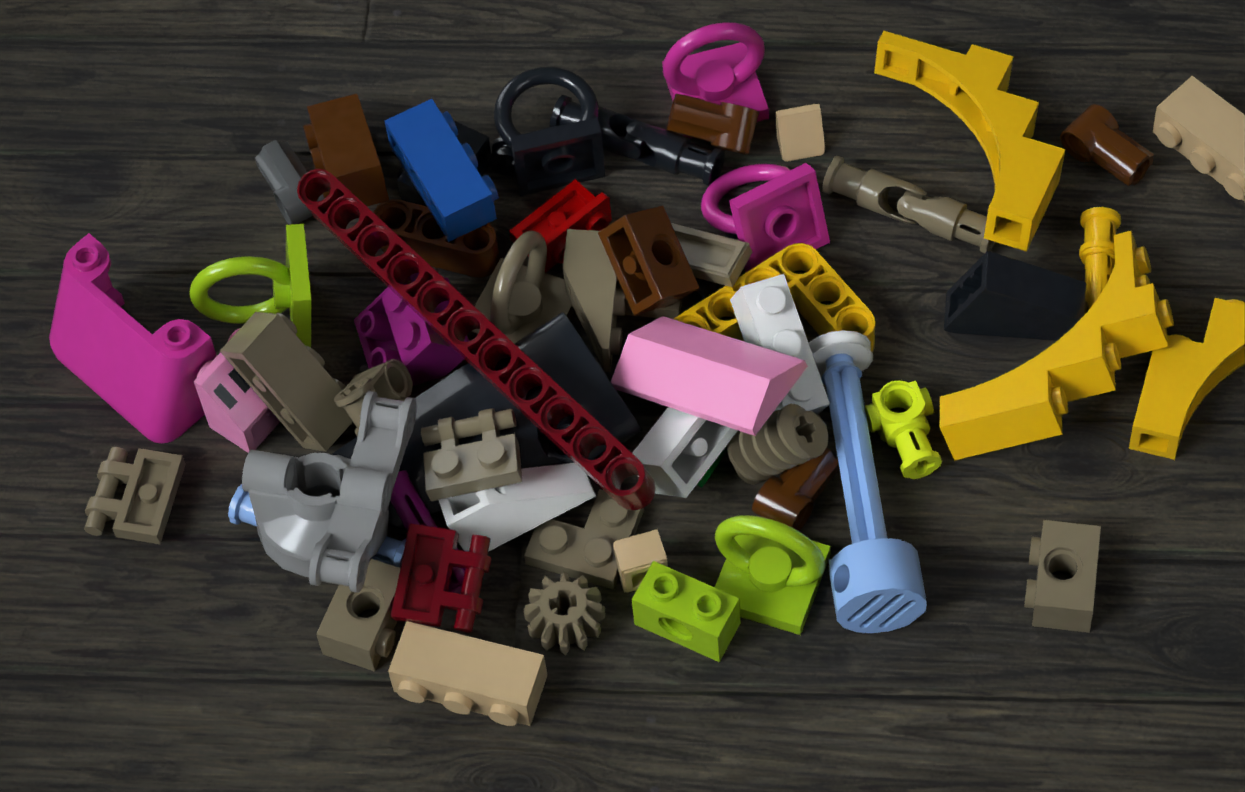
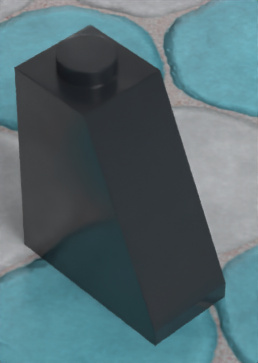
[943,251,1089,341]

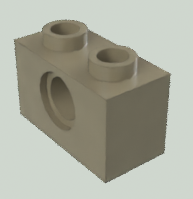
[1024,520,1101,633]
[316,559,400,671]

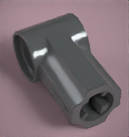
[255,140,324,225]

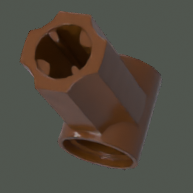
[666,94,759,155]
[1060,104,1154,186]
[752,447,840,531]

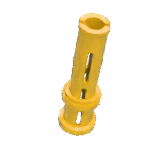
[1079,207,1121,310]

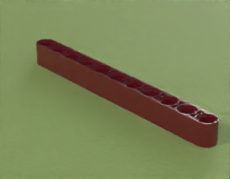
[297,169,656,510]

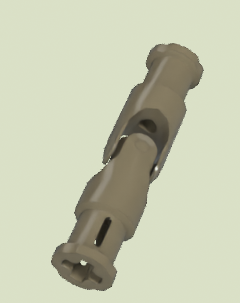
[822,156,995,254]

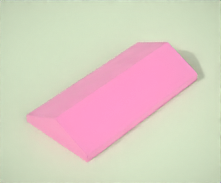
[611,316,808,436]

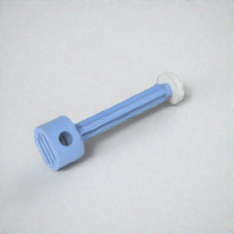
[809,330,927,633]

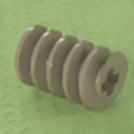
[727,404,828,485]

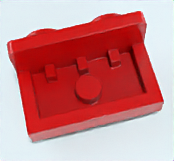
[509,179,612,272]

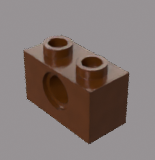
[598,205,699,316]

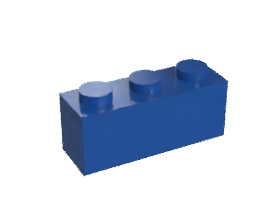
[385,99,499,242]

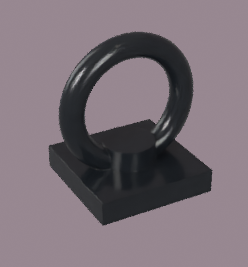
[494,67,605,196]

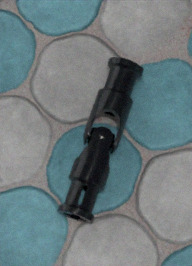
[550,95,725,186]

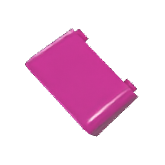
[49,233,217,444]

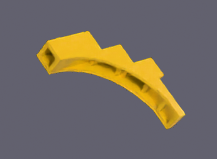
[874,31,1065,252]
[940,231,1174,461]
[1129,298,1245,460]

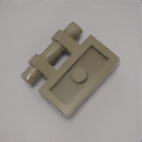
[421,408,522,501]
[84,447,186,545]

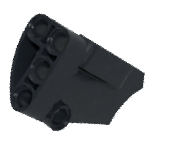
[331,312,642,530]

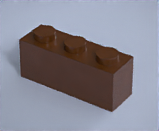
[303,93,389,206]

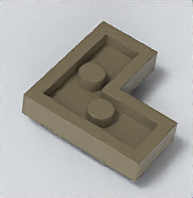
[524,489,644,590]

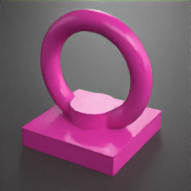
[662,22,769,138]
[701,163,830,273]

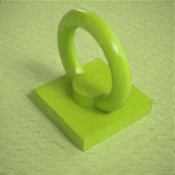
[189,224,311,347]
[715,515,831,635]

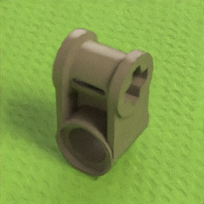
[333,359,413,437]

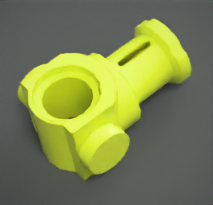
[864,380,942,479]

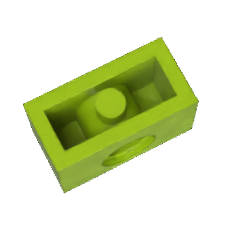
[631,561,741,662]

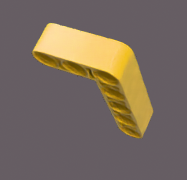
[674,243,875,353]

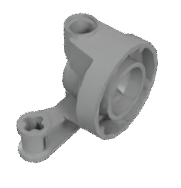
[242,391,417,593]

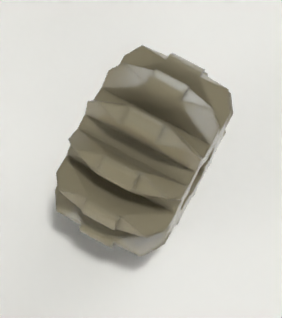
[524,571,606,656]

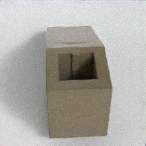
[563,229,627,372]

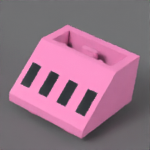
[194,328,280,452]

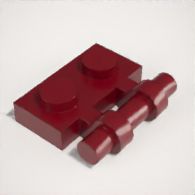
[391,523,492,633]

